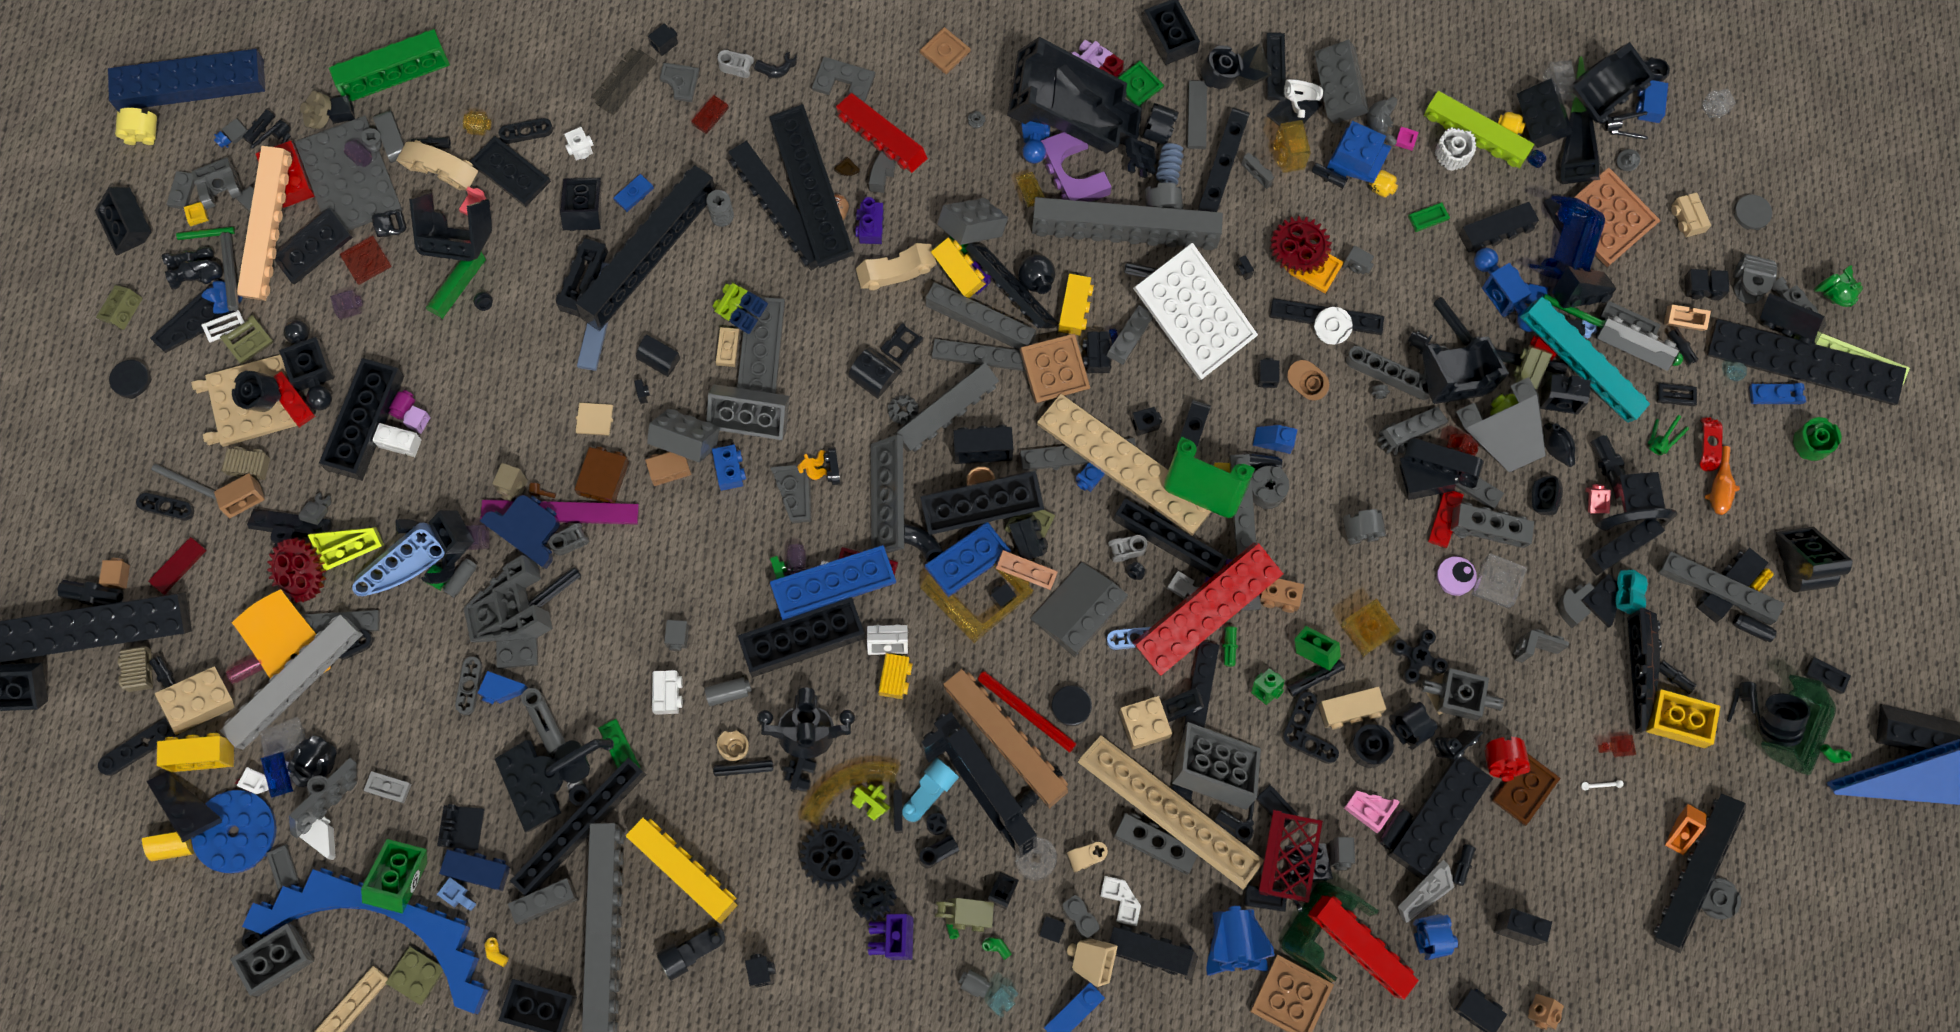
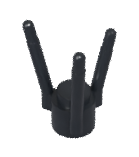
[1604,111,1648,140]
[250,120,291,149]
[1727,682,1761,732]

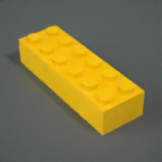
[626,818,738,924]

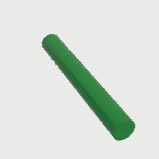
[176,227,235,240]

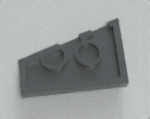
[771,465,812,523]

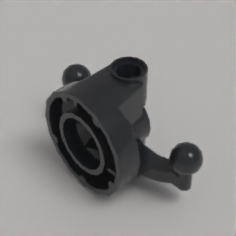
[757,687,855,759]

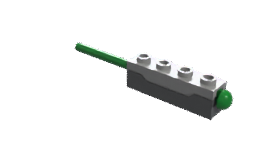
[1543,294,1683,371]

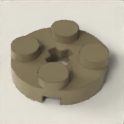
[300,91,331,129]

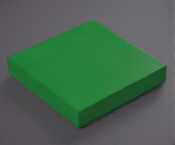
[1118,61,1164,107]

